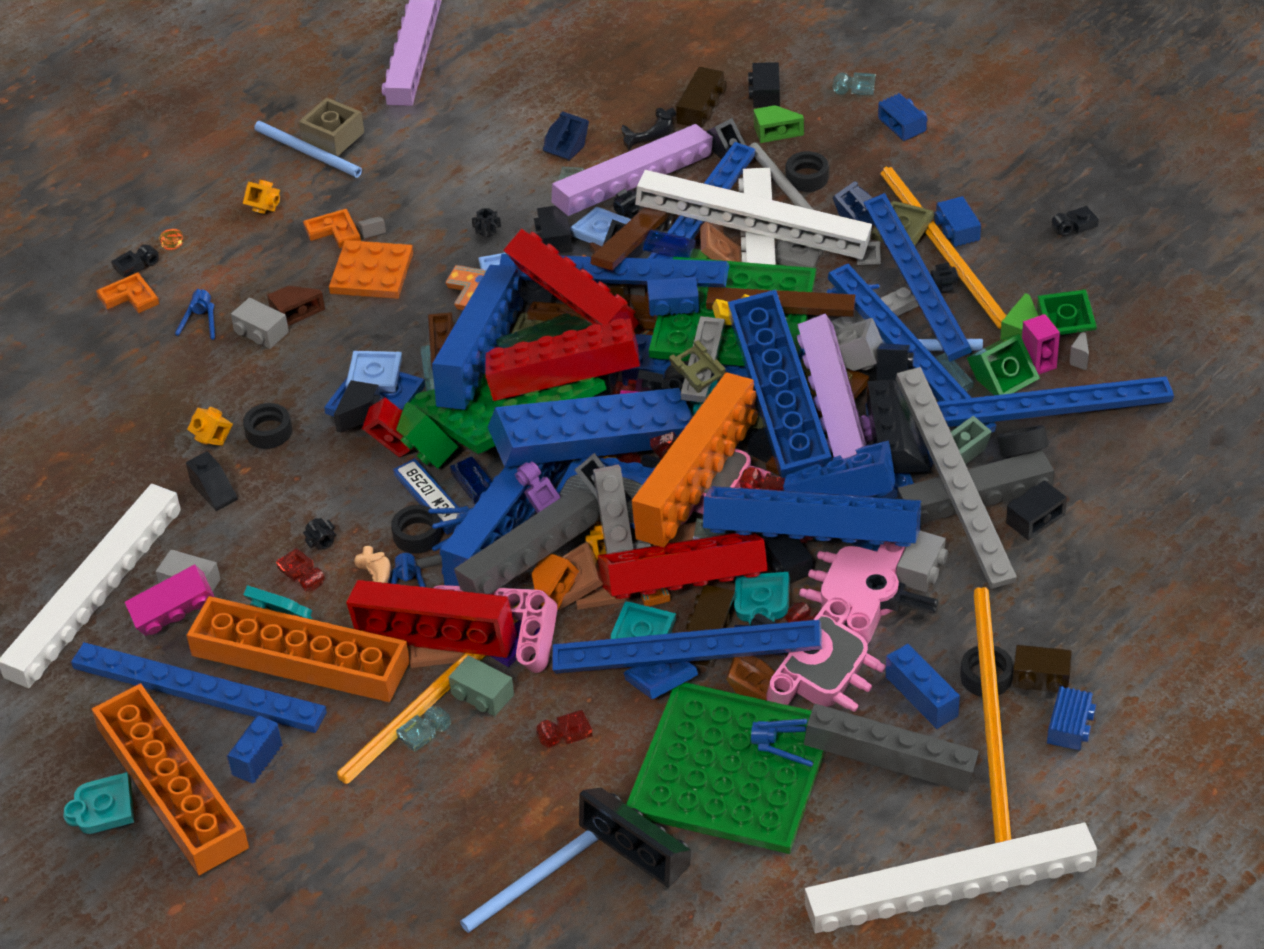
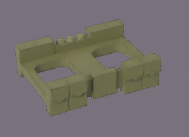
[669,340,726,393]

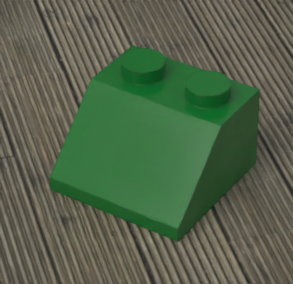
[1036,289,1097,335]
[967,334,1040,395]
[396,402,458,469]

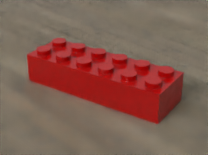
[503,228,639,329]
[485,318,640,401]
[597,532,768,599]
[346,580,517,658]

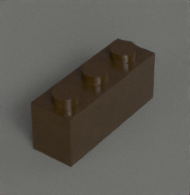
[676,67,727,128]
[686,585,736,668]

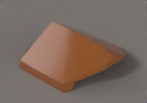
[726,656,780,701]

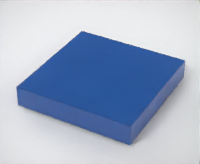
[623,662,698,699]

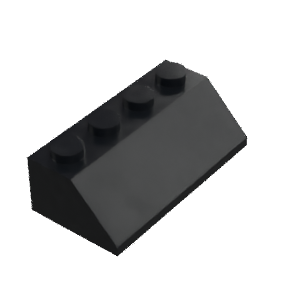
[867,380,930,473]
[579,787,691,888]

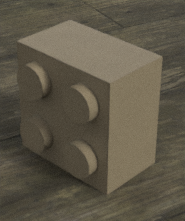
[299,97,364,156]

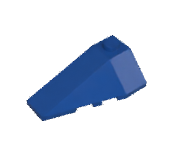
[783,441,895,497]

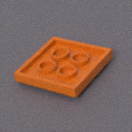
[329,240,414,299]

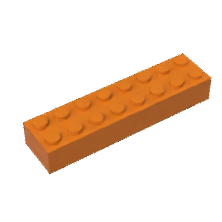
[632,372,758,547]
[186,596,410,702]
[92,683,249,875]

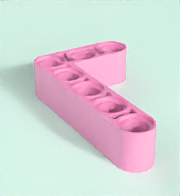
[434,585,557,673]

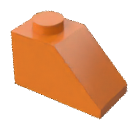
[532,554,579,610]

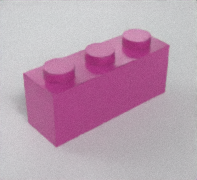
[125,564,214,636]

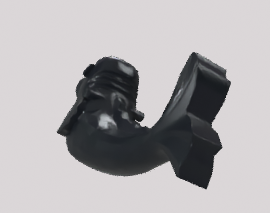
[621,107,676,151]

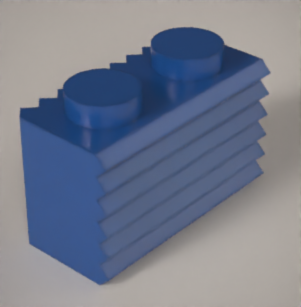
[878,93,928,141]
[934,196,981,247]
[647,277,699,316]
[1047,686,1096,750]
[227,715,283,783]

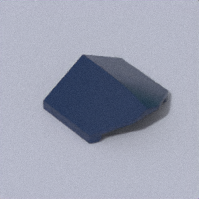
[543,111,589,161]
[832,181,874,226]

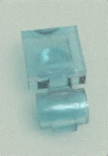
[832,72,876,95]
[396,706,451,752]

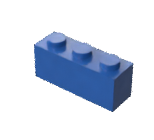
[886,644,960,729]

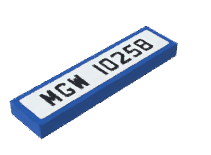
[393,458,459,535]

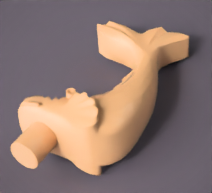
[354,546,391,583]

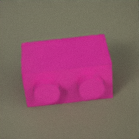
[1022,314,1060,375]

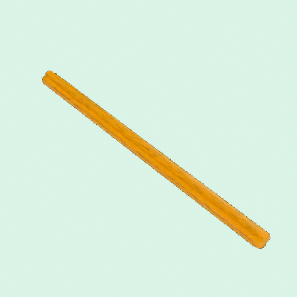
[881,166,1006,329]
[974,587,1011,843]
[337,589,534,784]

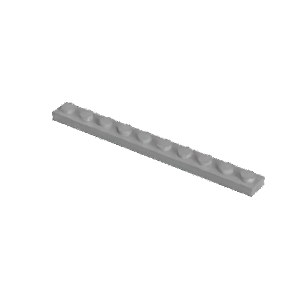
[896,367,1017,589]

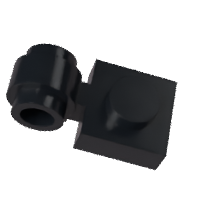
[1051,206,1099,236]
[111,245,159,278]
[635,370,683,392]

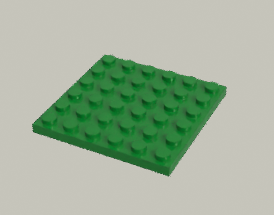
[649,256,816,366]
[410,340,606,454]
[626,682,825,854]

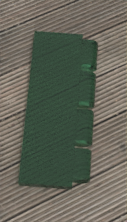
[496,313,593,348]

